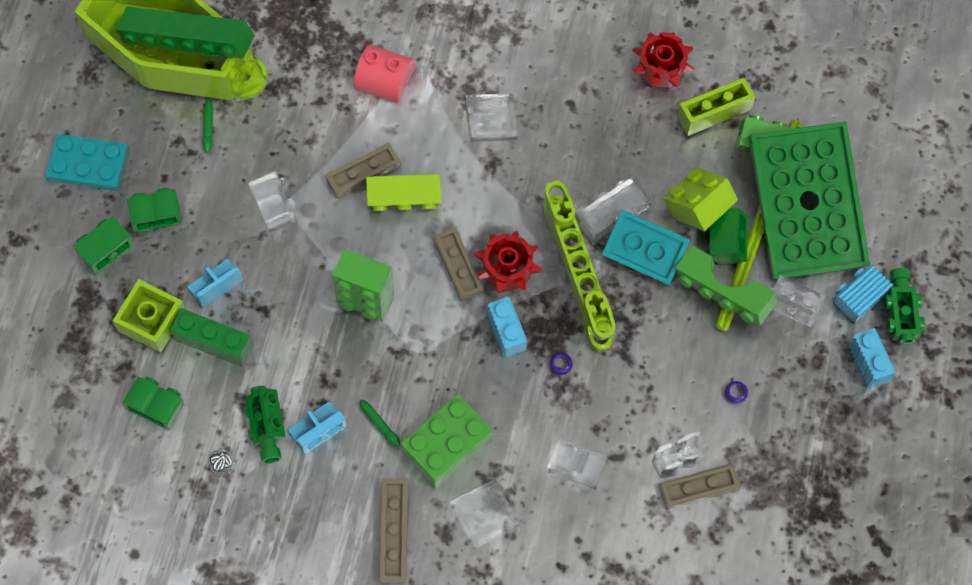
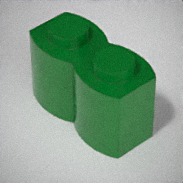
[127,188,182,233]
[122,376,184,430]

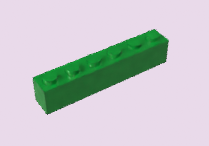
[115,7,255,59]

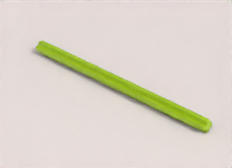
[715,119,803,331]

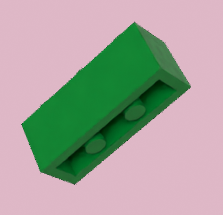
[170,308,253,367]

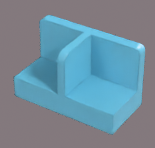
[187,259,243,308]
[288,402,347,454]

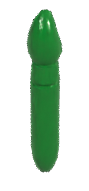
[202,100,213,153]
[359,400,400,448]

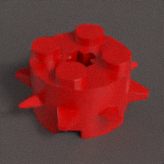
[632,32,695,89]
[474,231,541,293]

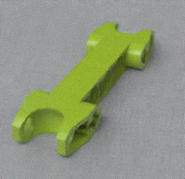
[543,180,616,352]

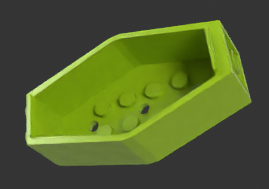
[74,0,255,101]

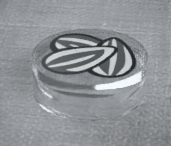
[208,449,235,476]

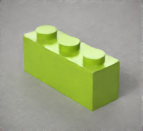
[677,78,755,136]
[366,174,441,211]

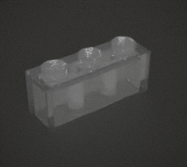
[575,176,652,246]

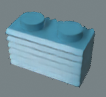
[833,265,893,323]
[487,297,528,358]
[848,328,896,389]

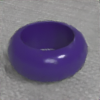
[550,352,573,375]
[725,381,748,404]

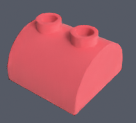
[354,45,417,103]

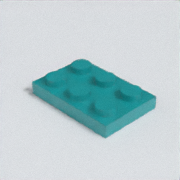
[45,133,129,191]
[602,209,690,285]

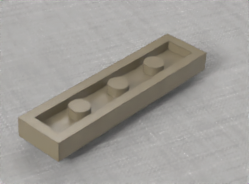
[380,479,408,583]

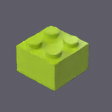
[663,167,738,231]
[113,279,186,353]

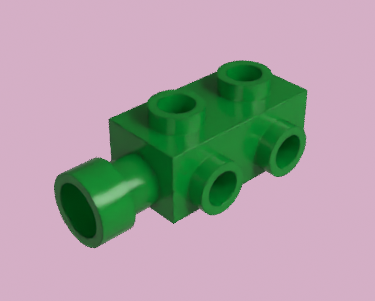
[884,268,925,344]
[244,386,286,464]

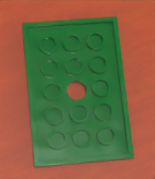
[749,121,871,280]

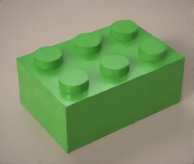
[332,249,394,321]
[401,394,493,489]

